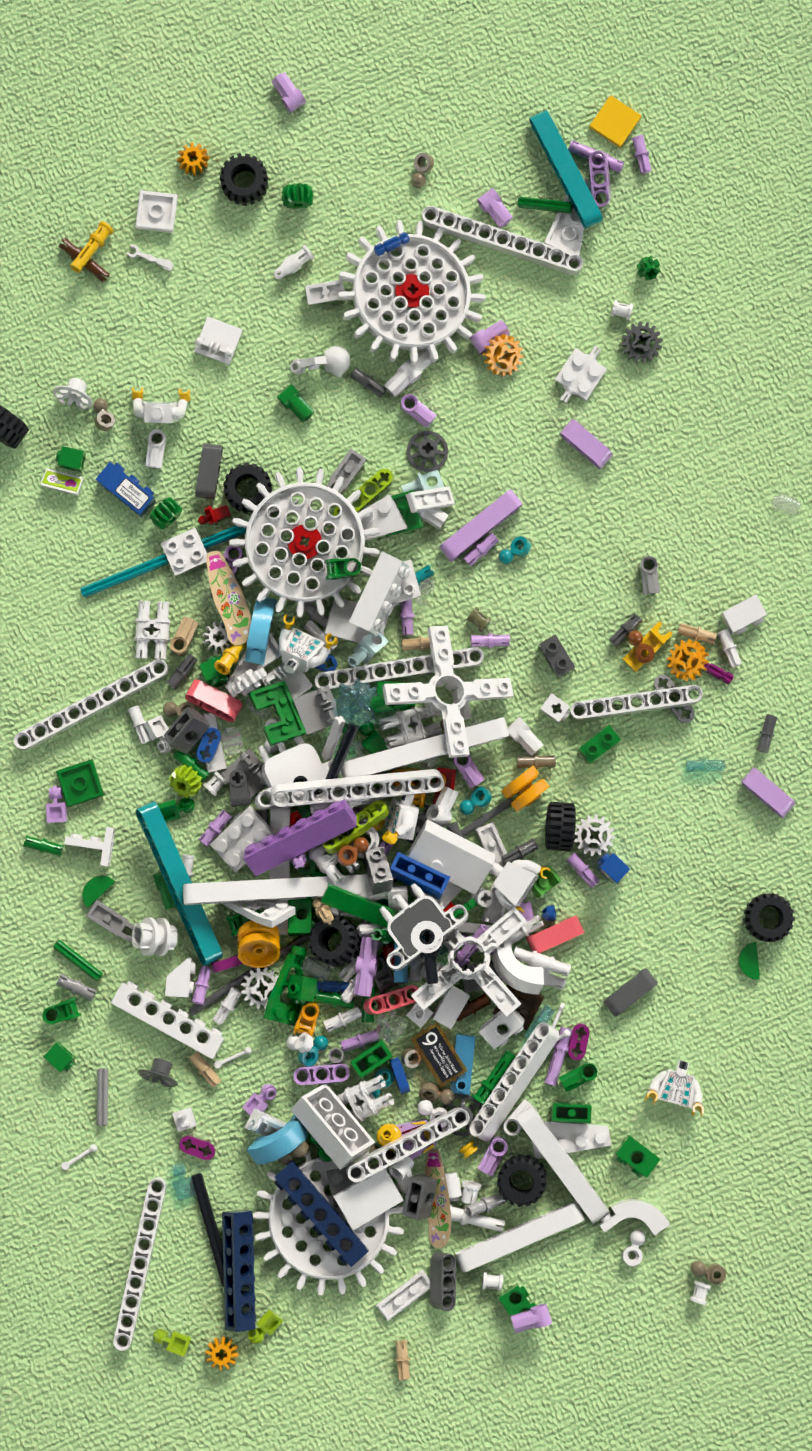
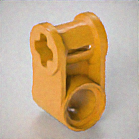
[293,1001,320,1036]

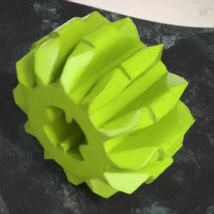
[169,764,202,799]

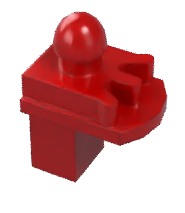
[198,505,231,526]

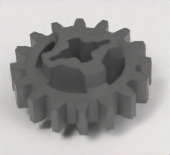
[621,321,663,364]

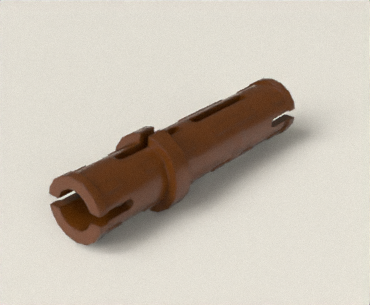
[58,238,110,283]

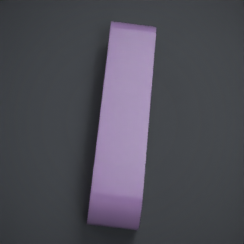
[439,489,523,562]

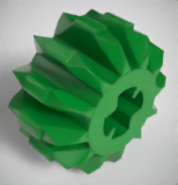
[282,183,314,210]
[149,497,182,530]

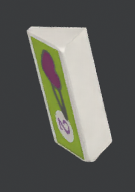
[40,469,84,497]

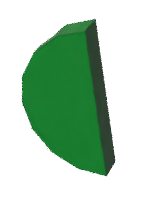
[82,876,116,908]
[738,941,760,980]

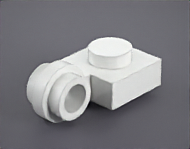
[290,356,327,374]
[144,715,172,753]

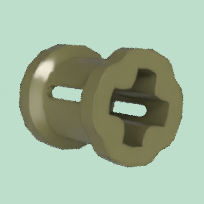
[466,607,492,632]

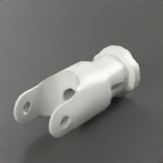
[274,245,314,279]

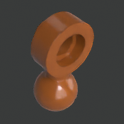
[628,630,655,663]
[337,837,369,866]

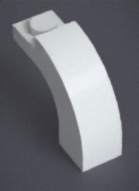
[492,936,544,995]
[599,1199,670,1236]

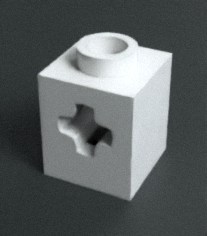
[540,693,571,723]
[406,1003,433,1028]

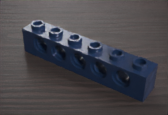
[274,1161,369,1267]
[222,1210,256,1332]

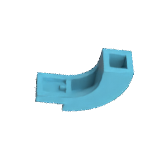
[245,598,277,665]
[247,1115,309,1165]

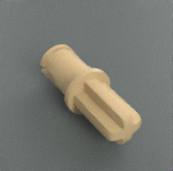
[678,623,717,645]
[402,636,431,651]
[312,898,334,925]
[189,1051,221,1087]
[395,1340,410,1380]

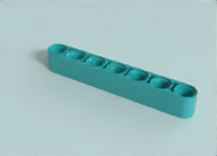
[529,110,603,229]

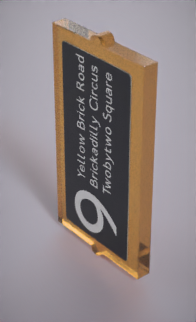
[410,1022,468,1088]

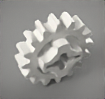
[228,667,268,698]
[574,814,615,856]
[241,967,283,1009]

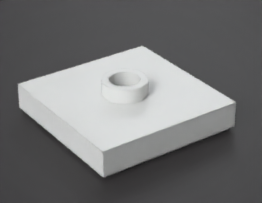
[135,190,178,233]

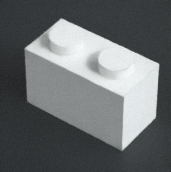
[720,595,767,635]

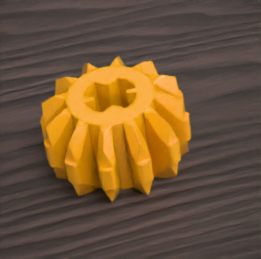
[177,142,210,176]
[205,1336,239,1371]

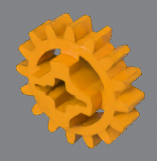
[483,334,524,376]
[667,639,709,682]

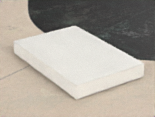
[324,598,388,645]
[333,1168,404,1230]

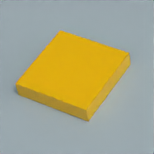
[589,95,642,148]

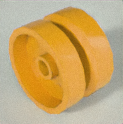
[500,765,550,812]
[237,921,280,968]

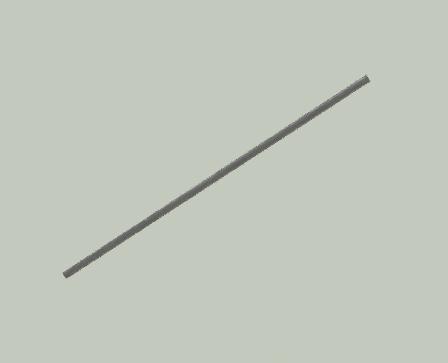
[189,798,513,1016]

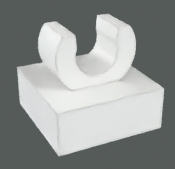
[172,1107,197,1132]

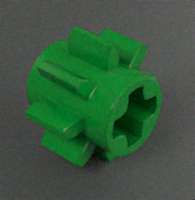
[636,256,661,281]

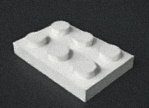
[210,806,276,873]

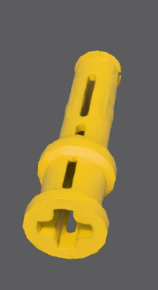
[70,221,114,273]
[214,642,247,675]

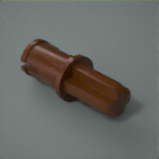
[457,993,491,1021]

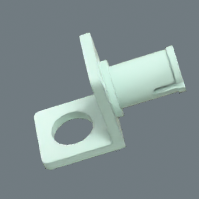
[401,470,444,492]
[347,633,388,667]

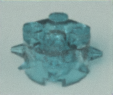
[334,679,378,729]

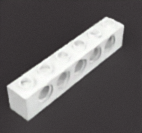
[111,981,225,1059]

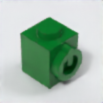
[199,656,231,688]
[287,974,318,1004]

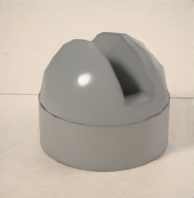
[328,1048,345,1064]

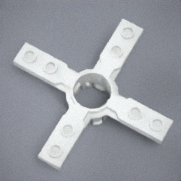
[382,626,513,758]
[411,907,527,1017]

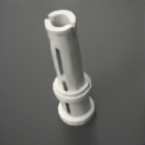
[450,1204,505,1233]

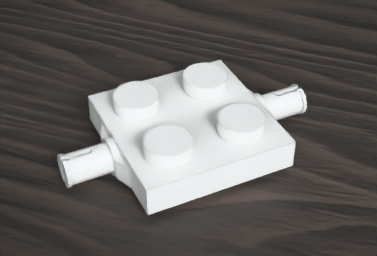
[554,346,607,404]

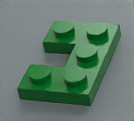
[248,680,306,746]

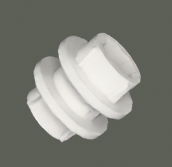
[132,917,178,956]

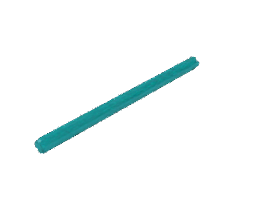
[80,520,249,597]

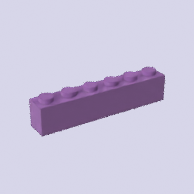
[244,799,357,877]

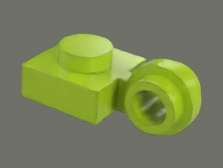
[248,1309,284,1344]
[153,1328,192,1357]

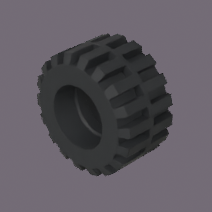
[220,153,268,206]
[0,405,29,449]
[223,463,272,513]
[545,801,576,851]
[743,893,795,942]
[308,916,361,967]
[497,1154,547,1207]

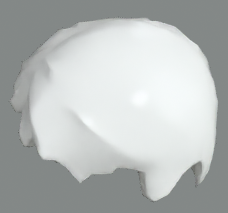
[323,346,350,378]

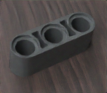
[195,443,223,500]
[603,967,658,1017]
[430,1252,456,1311]

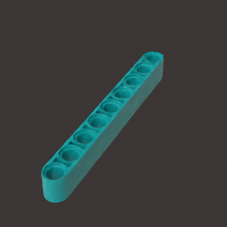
[135,801,223,966]

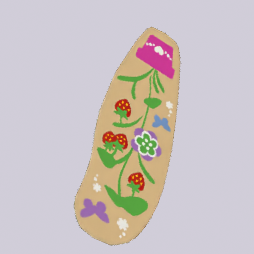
[207,551,251,645]
[425,1148,451,1248]

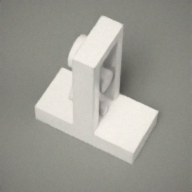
[64,827,116,867]

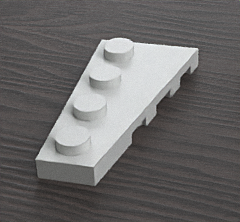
[544,178,591,255]
[325,495,408,540]
[532,1121,612,1159]

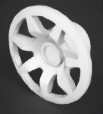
[53,378,93,410]

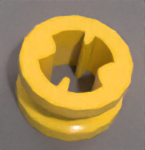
[459,1141,478,1159]

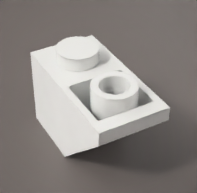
[165,958,196,997]

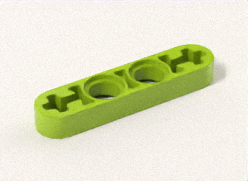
[333,469,393,516]
[322,800,389,854]

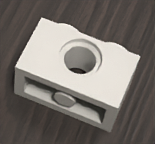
[479,1010,525,1049]

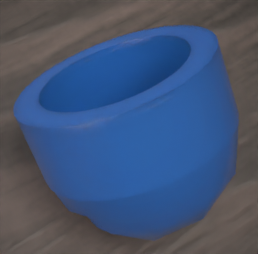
[542,905,556,921]

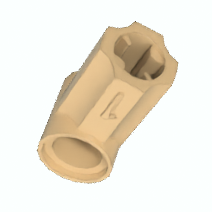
[170,617,199,656]

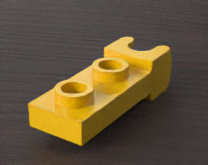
[622,621,673,672]

